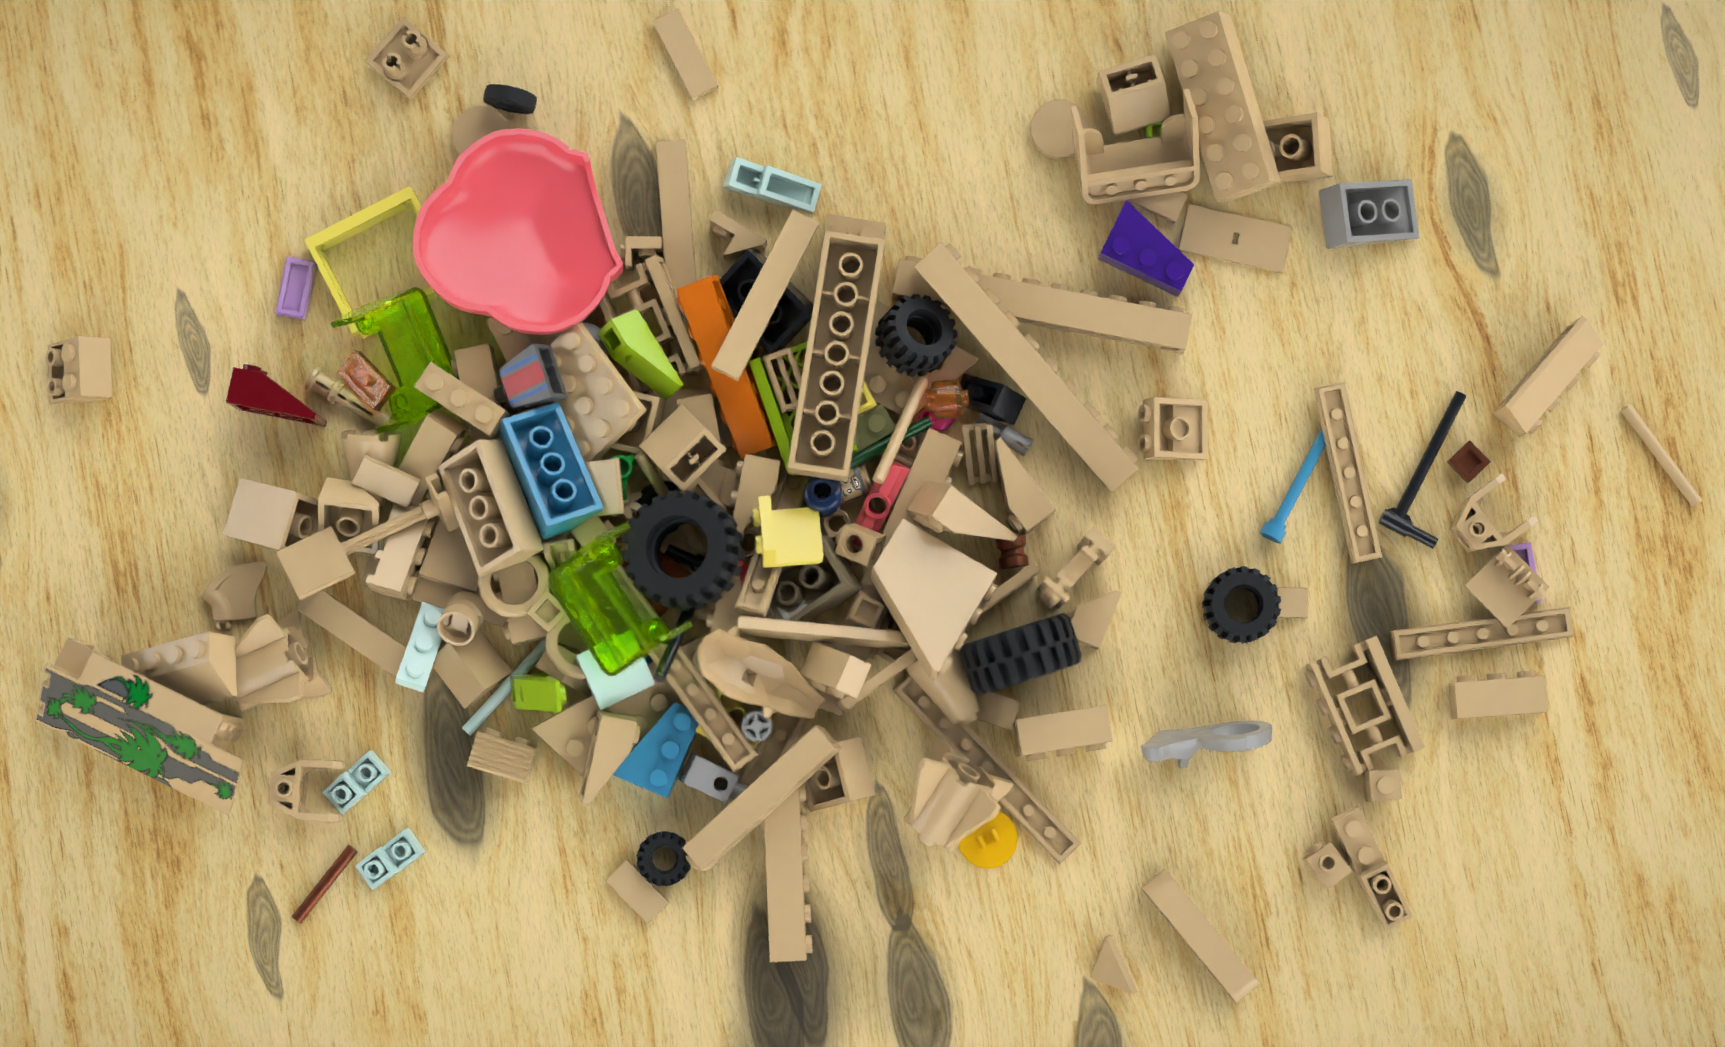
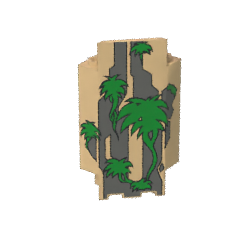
[35,638,245,815]

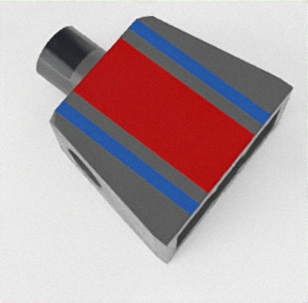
[494,343,568,409]

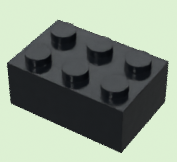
[720,248,814,354]

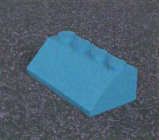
[498,402,604,540]

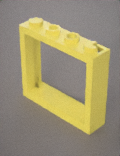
[304,186,439,339]

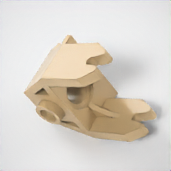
[1450,473,1538,553]
[268,759,346,822]

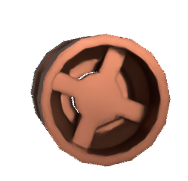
[996,535,1029,569]

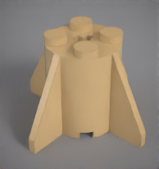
[234,610,332,711]
[904,736,1014,851]

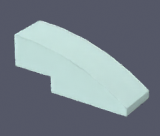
[723,157,822,213]

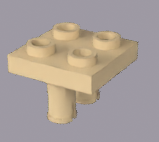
[365,17,449,100]

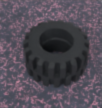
[875,294,958,377]
[1202,566,1281,644]

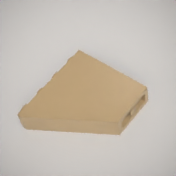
[870,519,998,681]

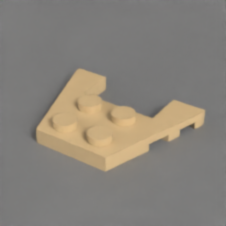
[864,301,978,418]

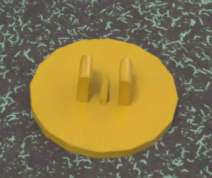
[959,811,1018,869]

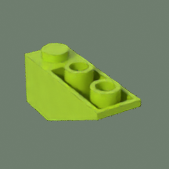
[597,309,683,399]
[510,672,566,712]

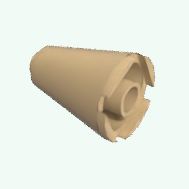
[341,429,402,510]
[906,648,980,727]

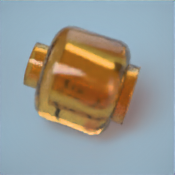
[925,380,969,419]

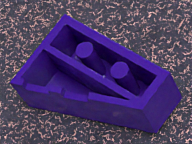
[1098,200,1194,297]

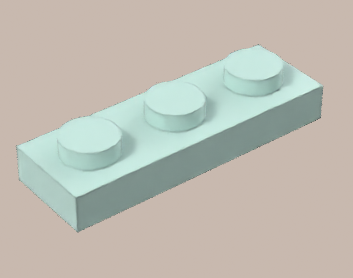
[395,602,445,692]

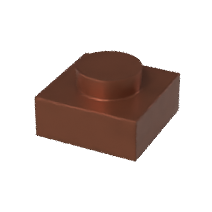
[1447,440,1491,483]

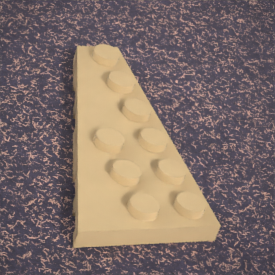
[530,635,703,775]

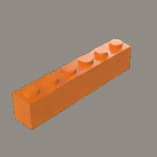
[676,275,777,458]

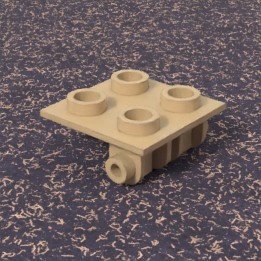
[1464,545,1549,629]

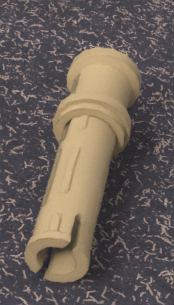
[305,366,394,431]

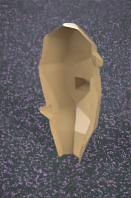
[696,626,825,720]

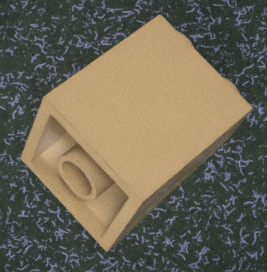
[223,478,318,551]

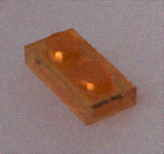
[337,350,396,411]

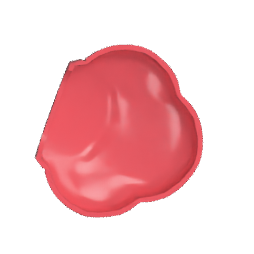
[412,128,623,335]

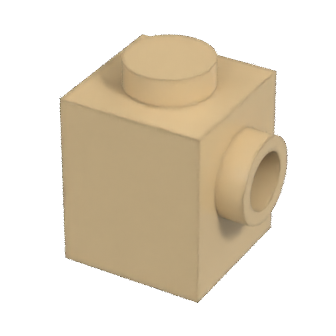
[1302,840,1353,889]

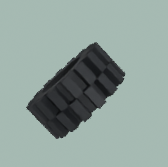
[636,831,691,886]

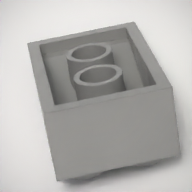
[1319,180,1419,249]

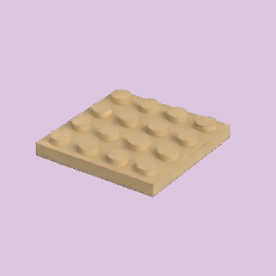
[504,322,647,462]

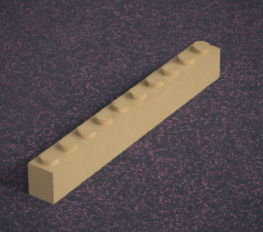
[914,242,1139,492]
[892,256,1192,354]
[451,343,547,645]
[814,428,964,717]

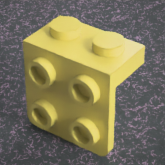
[753,496,823,568]

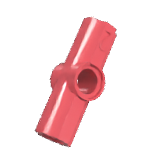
[854,460,910,548]

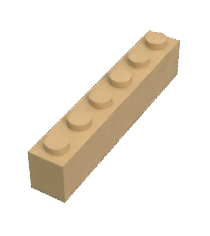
[764,783,813,962]

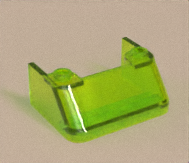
[331,287,459,433]
[549,522,692,676]

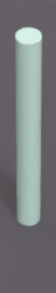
[462,639,546,736]

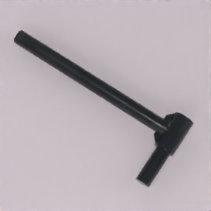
[1378,391,1467,549]
[653,544,705,683]

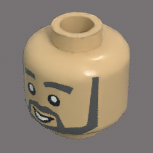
[838,463,873,503]

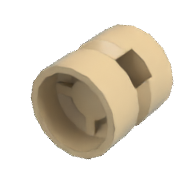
[437,591,486,646]

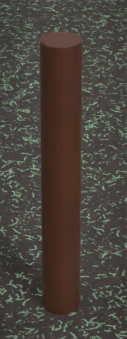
[292,844,358,923]

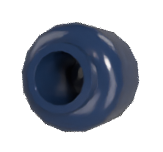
[803,477,843,517]

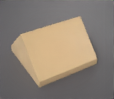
[433,628,512,709]

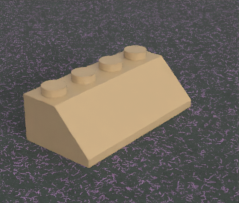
[1492,316,1603,437]
[438,440,544,576]
[121,632,237,705]

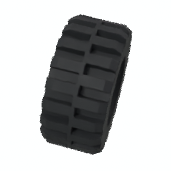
[622,490,744,611]
[960,613,1082,695]

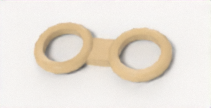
[478,554,617,679]

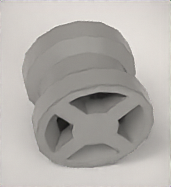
[741,711,773,742]

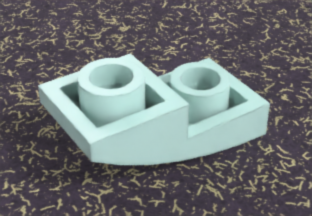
[322,750,391,815]
[355,828,426,890]

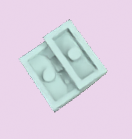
[575,629,655,710]

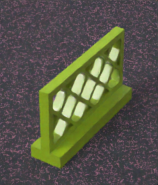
[749,341,858,476]

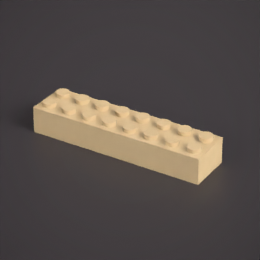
[787,231,885,482]

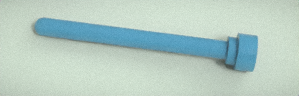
[1259,428,1326,544]

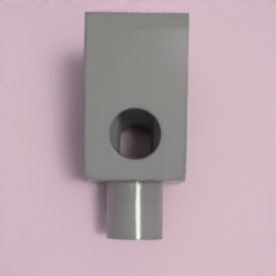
[678,752,748,803]

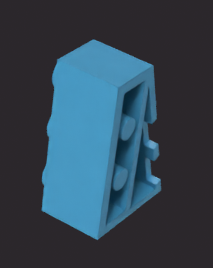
[613,702,699,798]

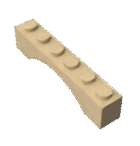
[706,454,781,640]

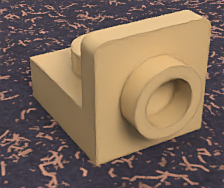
[620,236,663,270]

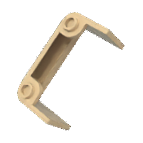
[1071,89,1200,204]

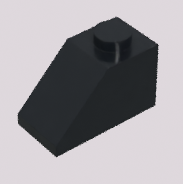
[952,374,1026,425]

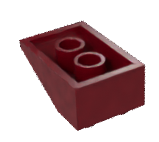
[226,364,327,427]

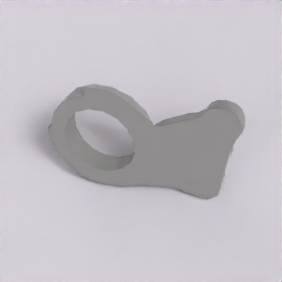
[1141,721,1272,768]

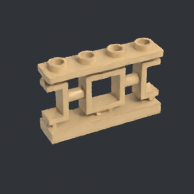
[597,255,703,394]
[1037,526,1116,609]
[1305,636,1425,776]

